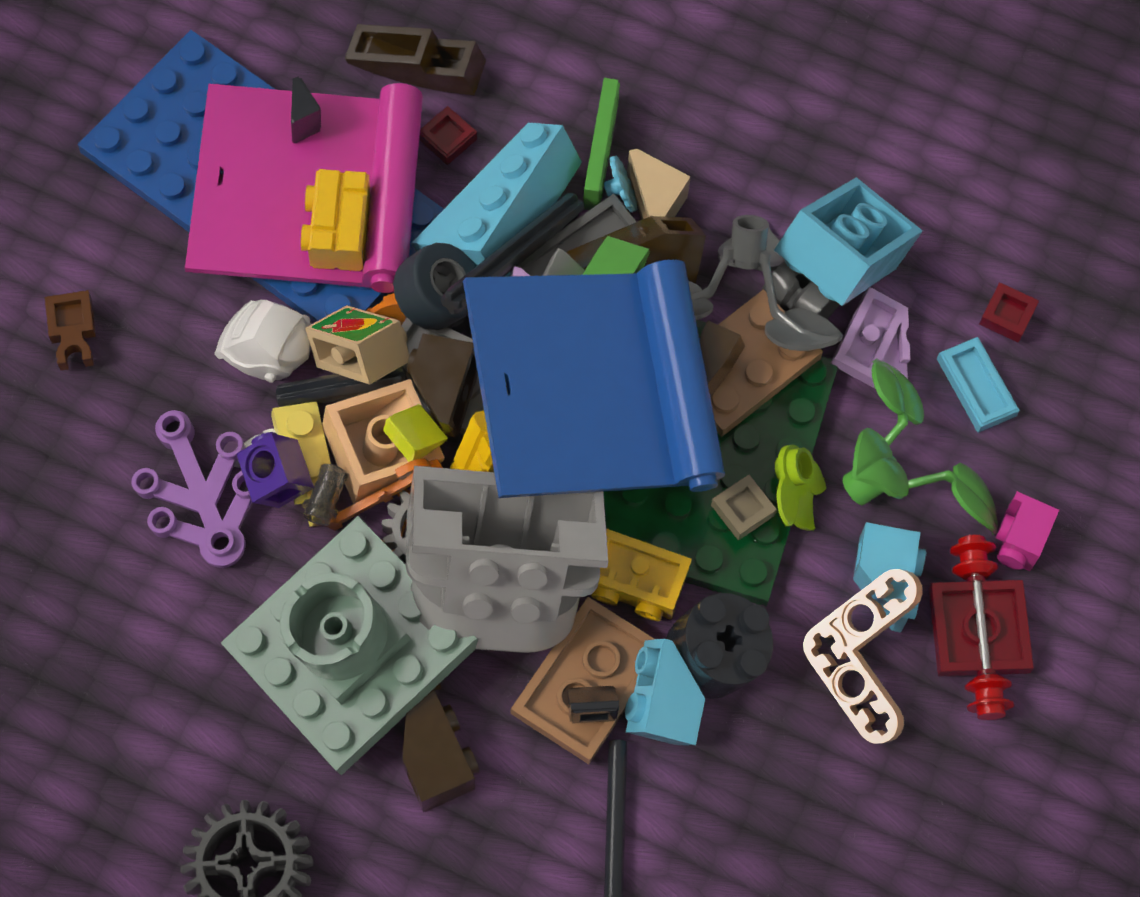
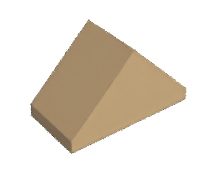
[627,149,690,220]

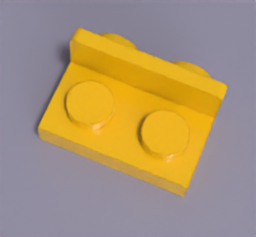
[591,529,692,621]

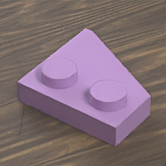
[831,287,911,388]

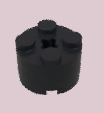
[666,593,773,699]

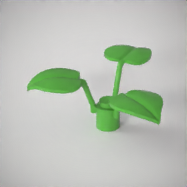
[843,358,998,535]

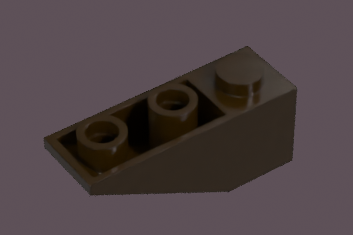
[566,216,706,284]
[403,683,480,813]

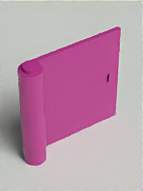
[185,83,423,293]

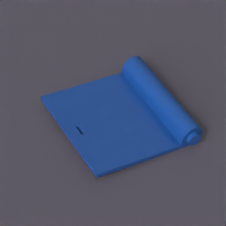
[463,260,725,498]

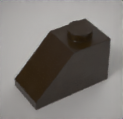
[407,333,478,443]

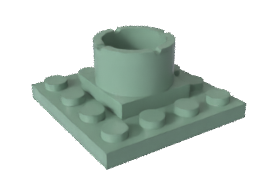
[221,516,478,776]

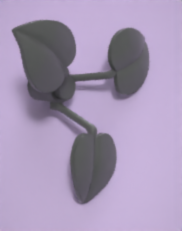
[689,215,843,351]

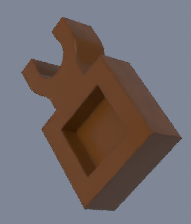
[44,290,96,371]

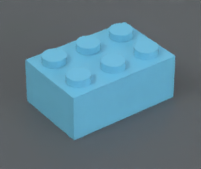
[774,177,923,306]

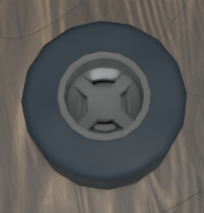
[393,242,476,330]

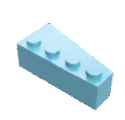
[412,123,582,277]

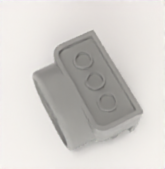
[406,466,608,653]

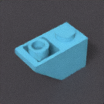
[853,522,926,632]
[625,639,705,745]

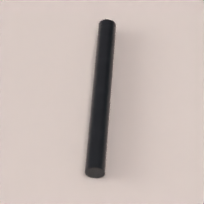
[604,740,627,897]

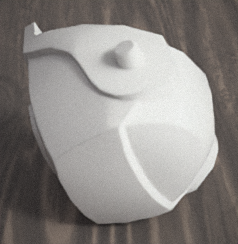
[215,300,311,383]

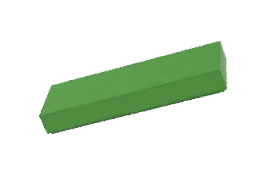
[583,78,620,210]

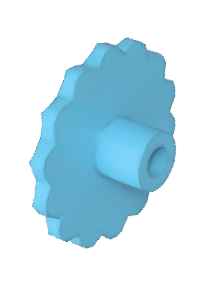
[604,156,637,213]

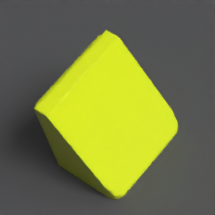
[383,404,448,462]

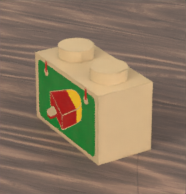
[305,305,409,385]

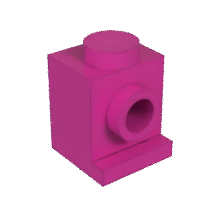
[995,491,1059,571]

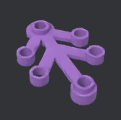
[131,410,252,568]

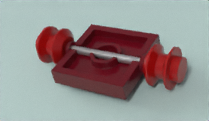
[929,535,1034,720]

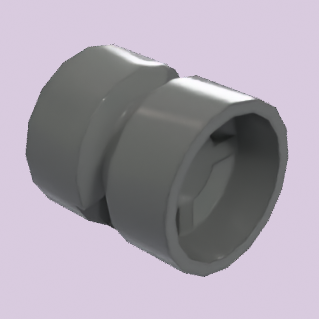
[762,260,840,320]

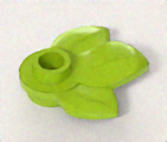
[775,445,826,531]

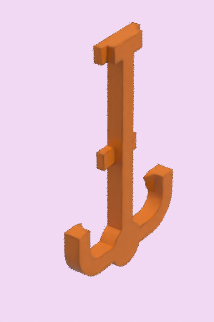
[323,458,443,531]

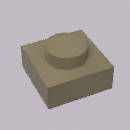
[711,475,777,540]

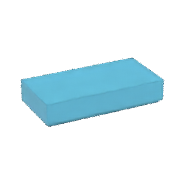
[937,337,1020,433]

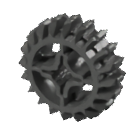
[180,799,313,897]

